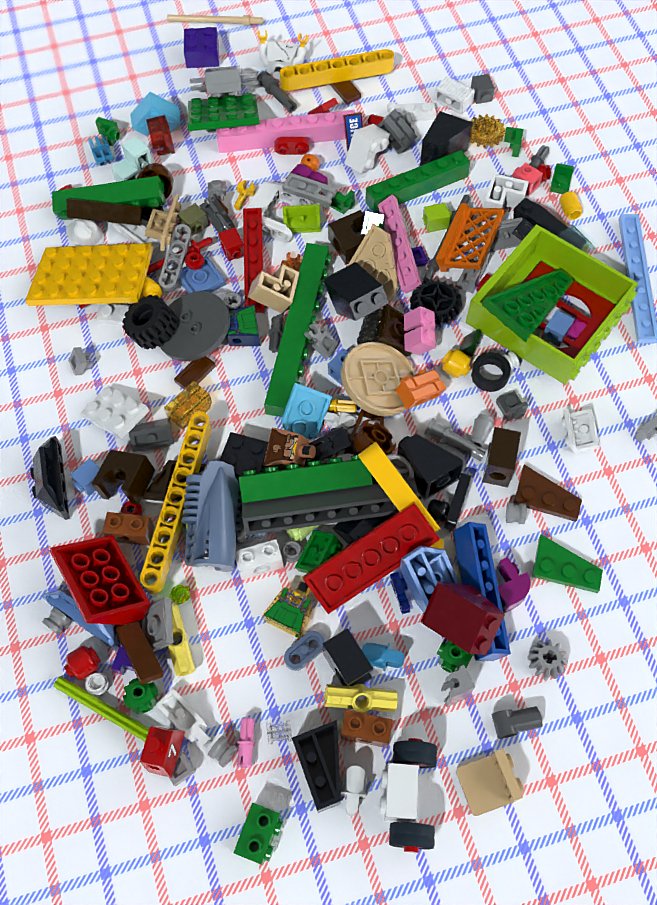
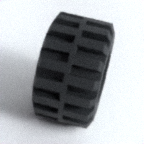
[122,295,177,349]

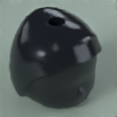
[427,499,450,522]

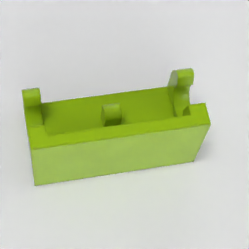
[283,204,321,234]

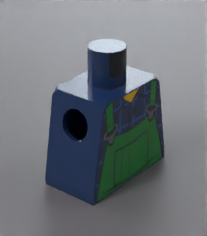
[226,305,260,346]

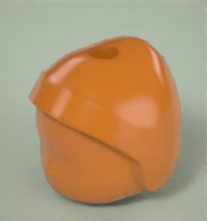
[300,154,320,171]

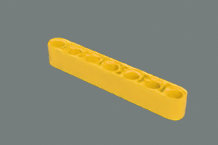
[280,49,394,91]

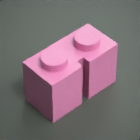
[404,306,436,355]

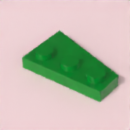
[532,534,603,593]

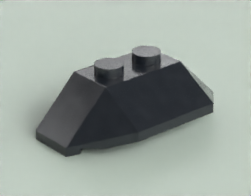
[30,436,70,520]

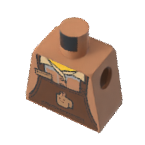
[263,428,316,470]

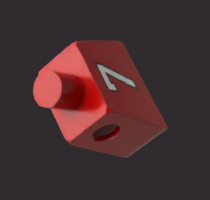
[140,726,185,778]

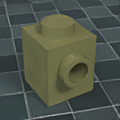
[178,203,209,237]

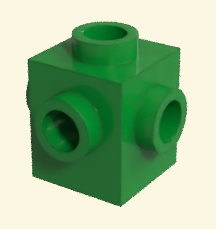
[437,641,473,673]
[123,678,159,714]

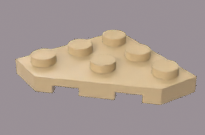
[348,223,400,304]

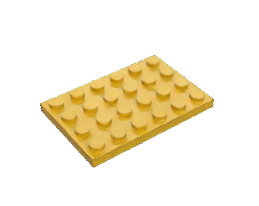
[25,243,154,306]

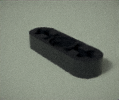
[444,472,471,531]

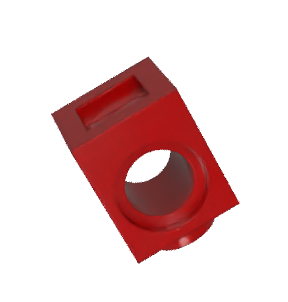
[218,227,244,261]

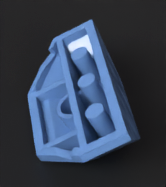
[400,546,460,613]
[42,589,119,652]

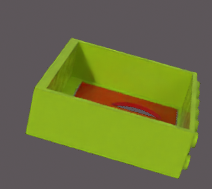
[465,224,638,385]

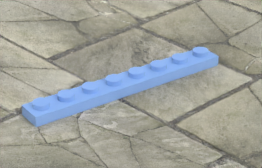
[618,214,657,343]

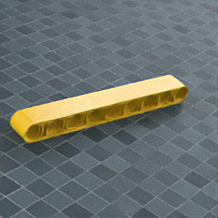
[140,411,212,594]

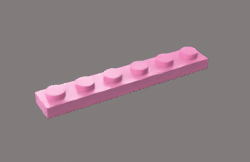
[378,195,422,294]

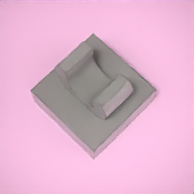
[68,347,94,376]

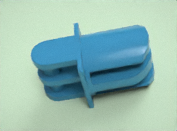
[88,134,114,166]
[362,643,405,671]

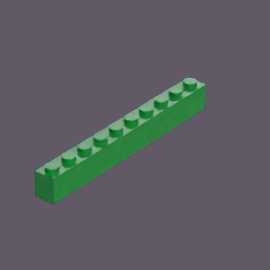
[264,243,332,417]

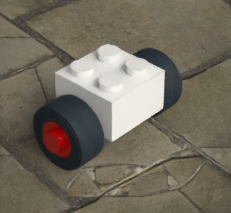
[380,738,437,853]

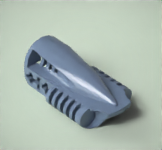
[182,460,242,572]

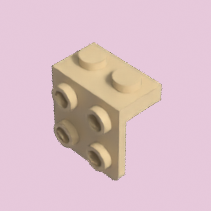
[456,749,524,816]

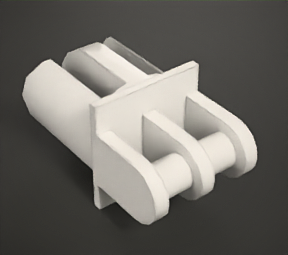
[341,765,367,816]

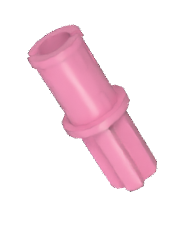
[237,718,256,768]

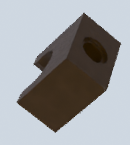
[328,210,365,265]
[482,427,521,488]
[92,450,156,505]

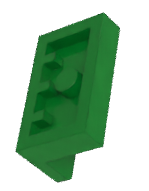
[295,530,343,573]

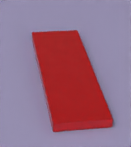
[302,502,440,614]

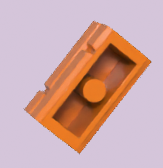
[396,369,446,409]

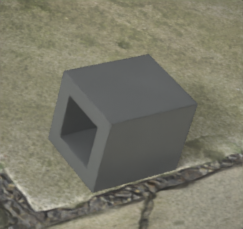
[471,74,495,104]

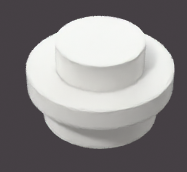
[85,672,109,696]

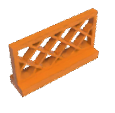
[436,203,505,272]

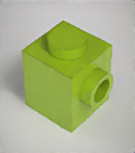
[422,203,452,233]

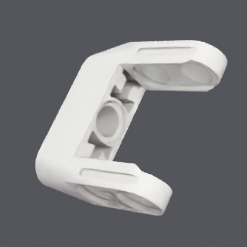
[242,181,314,243]

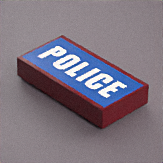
[343,112,363,152]

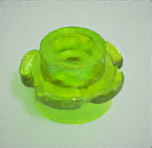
[169,584,191,605]

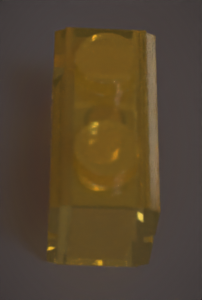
[164,381,212,430]

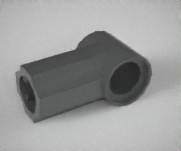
[491,706,543,739]

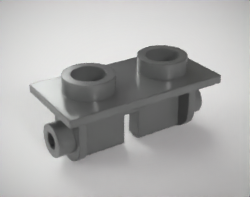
[199,196,236,233]

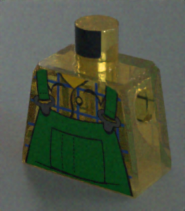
[262,581,313,639]

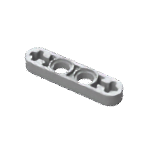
[159,224,191,293]

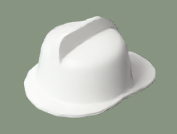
[66,219,105,246]

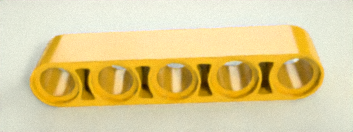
[358,442,441,532]

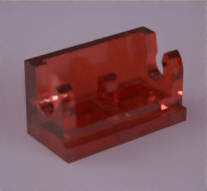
[146,115,175,155]

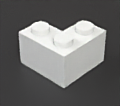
[344,124,390,173]
[483,173,529,218]

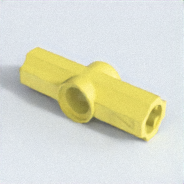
[168,605,196,677]
[324,684,398,713]

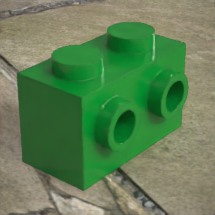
[233,802,284,865]

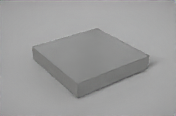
[140,597,173,653]

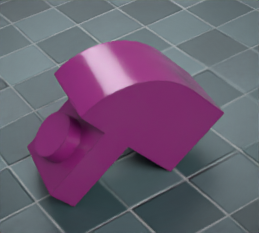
[497,557,531,613]

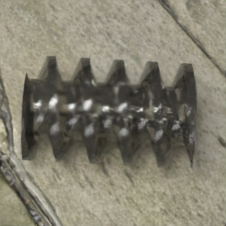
[357,308,383,345]

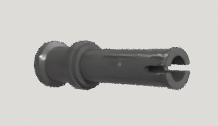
[257,71,297,113]

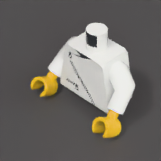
[257,30,309,79]

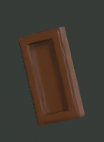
[174,356,216,393]

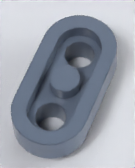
[284,631,325,671]

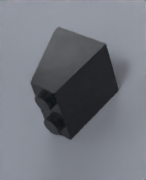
[420,111,473,166]
[323,262,389,321]
[397,433,464,501]

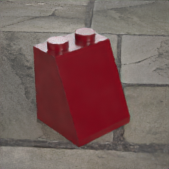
[421,582,505,655]

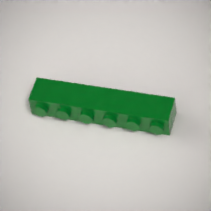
[365,150,470,213]
[52,176,165,220]
[239,455,373,503]

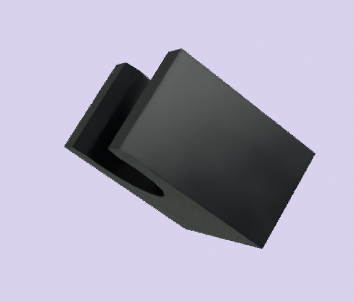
[323,628,373,686]

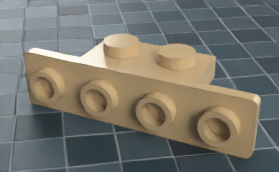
[145,194,181,251]

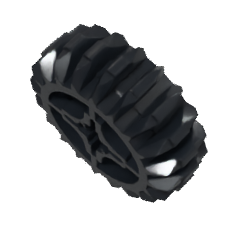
[410,278,462,327]

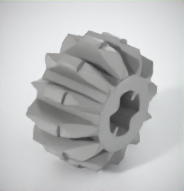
[527,639,568,680]

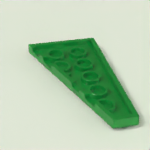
[482,269,574,342]

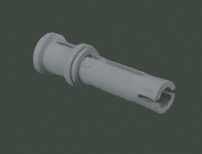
[424,418,487,461]

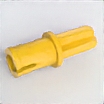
[327,397,357,414]

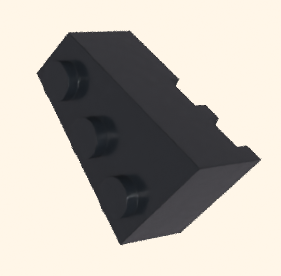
[292,720,341,813]

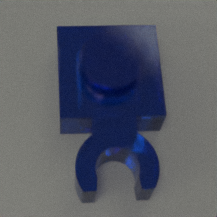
[390,572,411,614]

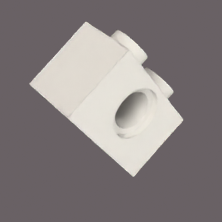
[235,539,284,580]

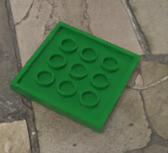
[187,93,260,131]

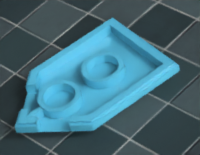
[281,383,332,439]

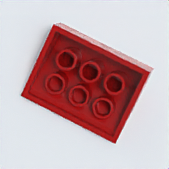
[49,535,151,625]

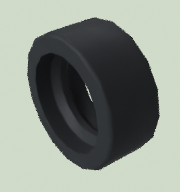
[471,352,511,392]

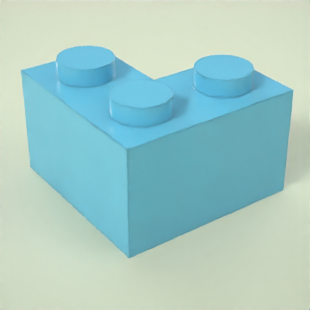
[130,92,181,136]

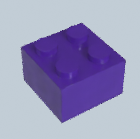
[184,27,219,68]

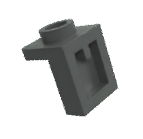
[496,391,528,421]

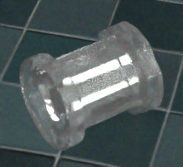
[266,719,293,745]

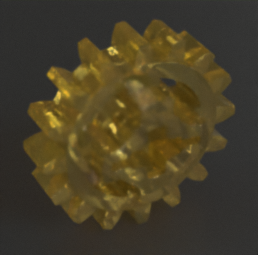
[470,114,505,148]

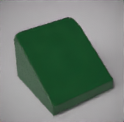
[459,329,481,356]

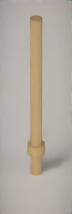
[167,14,263,26]

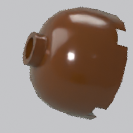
[137,163,174,199]
[353,420,396,455]

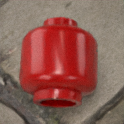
[64,645,101,680]

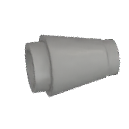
[471,414,494,447]

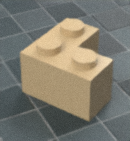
[248,264,299,314]

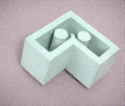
[111,136,153,182]

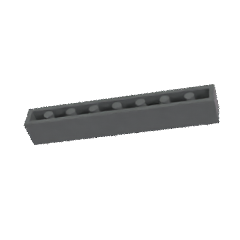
[242,478,419,536]

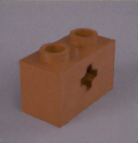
[102,512,154,546]
[341,710,393,748]

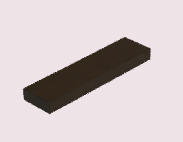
[66,198,142,226]

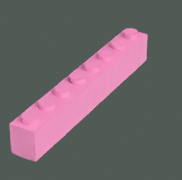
[216,110,355,153]

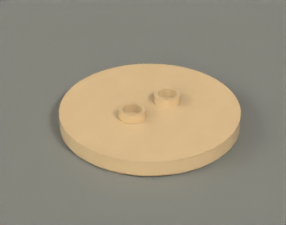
[341,342,416,416]

